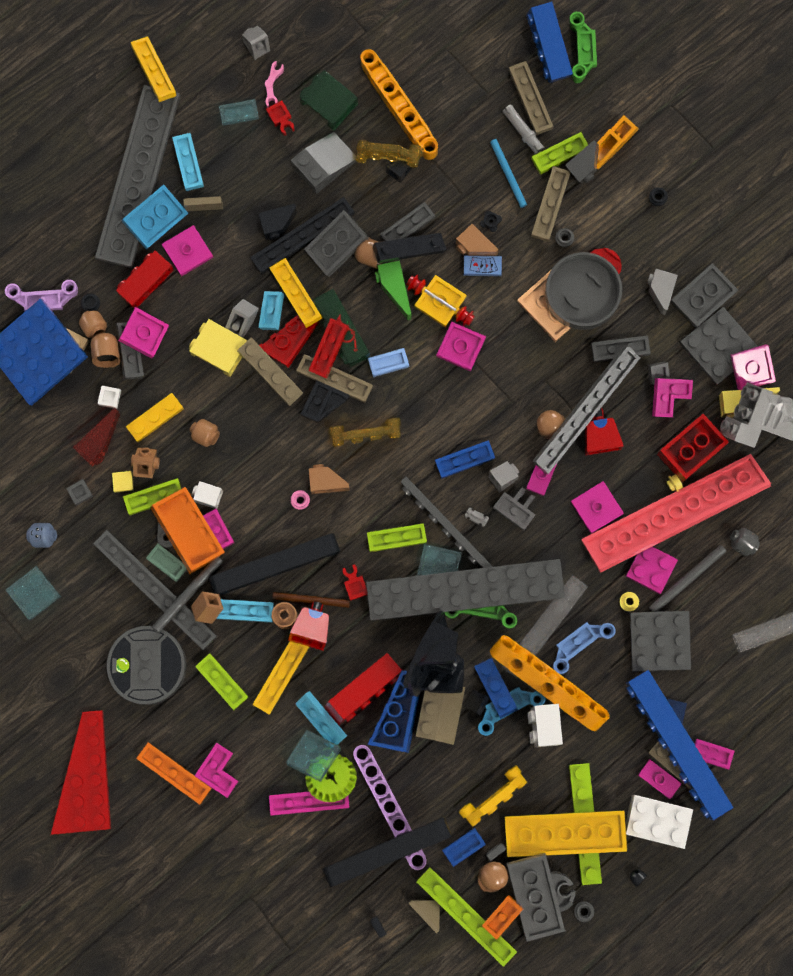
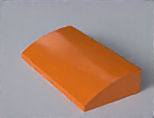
[151,487,225,574]

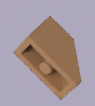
[456,224,499,256]
[309,464,350,494]

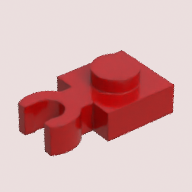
[266,100,295,136]
[343,564,368,601]

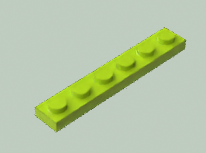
[569,763,602,885]
[416,867,517,967]

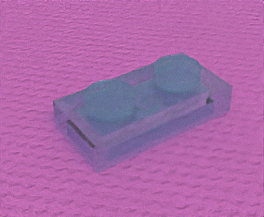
[219,99,259,126]

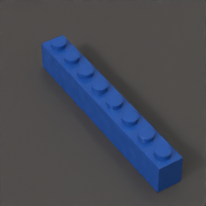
[626,670,734,820]

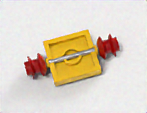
[406,274,475,327]

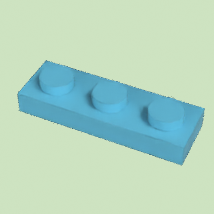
[172,133,204,191]
[216,599,274,623]
[295,691,347,749]

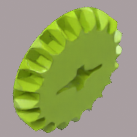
[305,753,357,802]

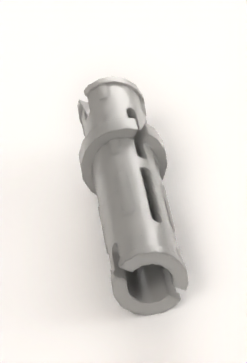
[502,105,545,155]

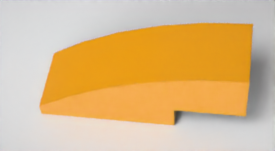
[597,115,639,169]

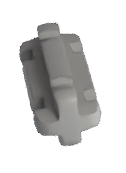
[465,508,489,527]

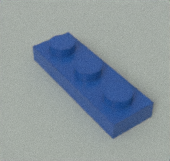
[435,440,495,479]
[474,658,518,719]

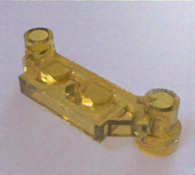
[355,140,424,168]
[329,418,401,447]

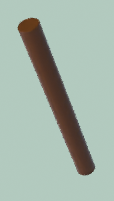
[272,592,350,608]

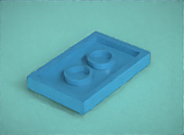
[121,185,188,249]

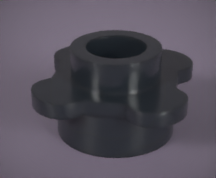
[480,211,502,232]

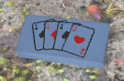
[464,256,502,276]

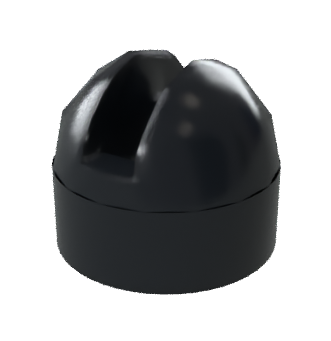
[630,869,647,887]

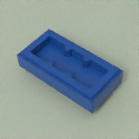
[442,828,486,867]

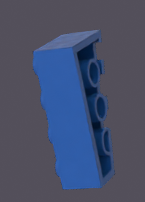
[526,2,573,83]
[367,670,421,753]

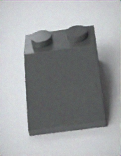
[291,132,358,194]

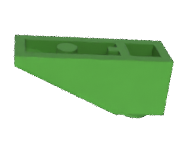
[375,261,411,320]

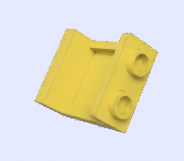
[189,319,247,377]

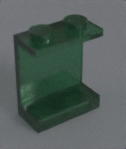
[300,70,358,130]

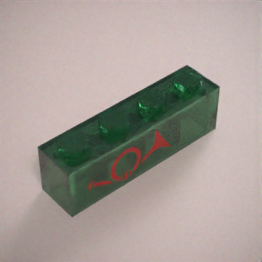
[313,289,370,368]

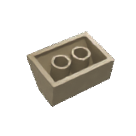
[416,687,465,745]

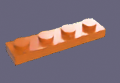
[136,742,212,805]

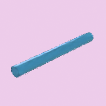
[490,139,527,208]

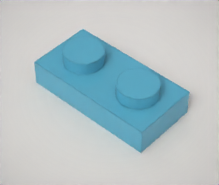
[258,291,284,330]

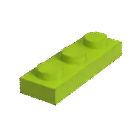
[531,132,588,175]
[123,478,182,515]
[367,523,427,552]
[195,654,249,710]

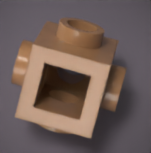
[131,448,160,478]

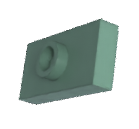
[146,543,187,582]

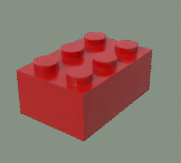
[657,414,729,483]

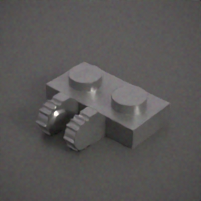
[493,487,535,531]

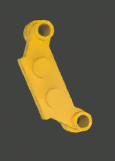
[459,765,527,827]

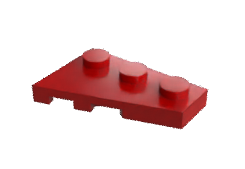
[259,315,319,368]

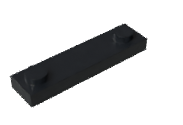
[372,233,446,263]

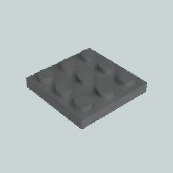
[680,307,758,386]
[630,611,691,671]

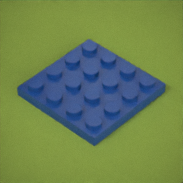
[0,298,88,405]

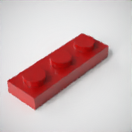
[308,318,349,379]

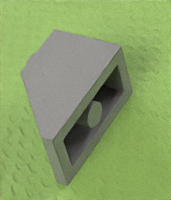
[242,26,270,60]
[647,269,678,315]
[225,299,259,338]
[488,461,519,493]

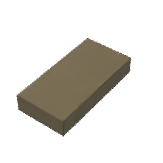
[184,196,223,211]

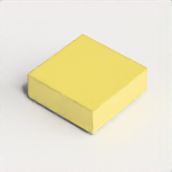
[112,471,134,493]

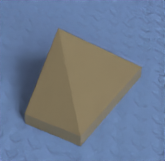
[409,900,440,934]

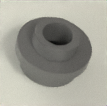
[555,228,574,247]
[574,901,594,922]

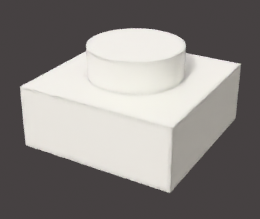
[98,386,121,409]

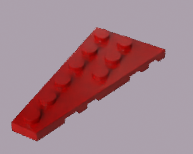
[51,710,111,835]

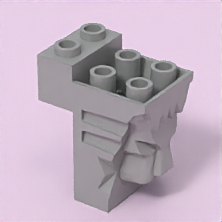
[720,382,793,448]

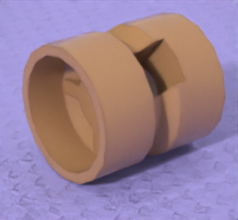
[272,602,298,630]

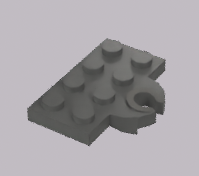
[506,853,575,942]

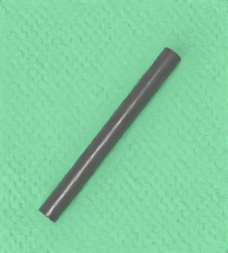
[648,545,727,612]
[152,557,223,633]

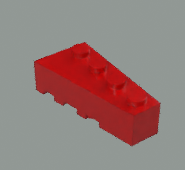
[324,653,402,725]

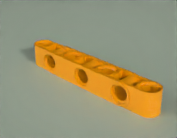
[361,49,438,160]
[490,635,610,731]

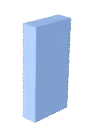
[368,348,409,377]

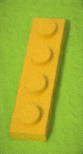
[131,37,176,102]
[269,258,322,328]
[253,641,309,715]

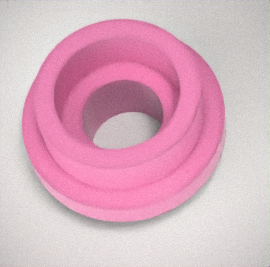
[291,490,310,510]

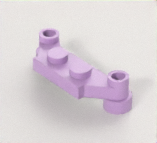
[5,280,78,311]

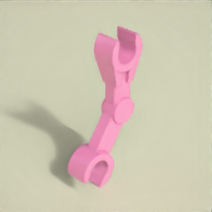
[265,61,284,108]

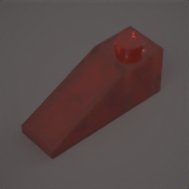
[73,408,120,467]

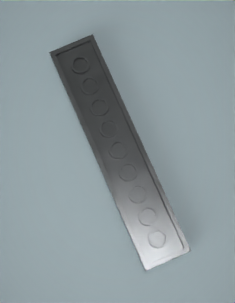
[95,85,180,268]
[366,559,565,621]

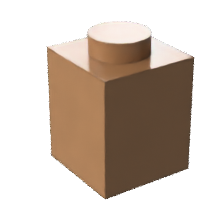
[191,591,223,624]

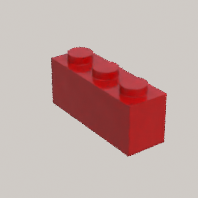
[116,250,174,309]

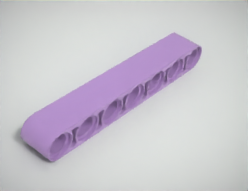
[353,745,426,870]

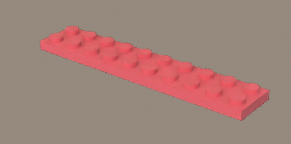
[582,454,771,573]

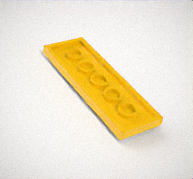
[505,810,627,857]

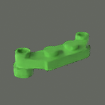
[569,12,597,83]
[444,606,517,629]

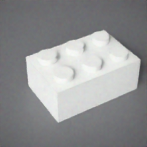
[528,704,563,748]
[625,795,693,849]

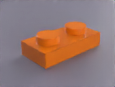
[482,895,524,940]

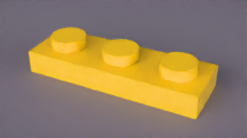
[126,393,184,442]

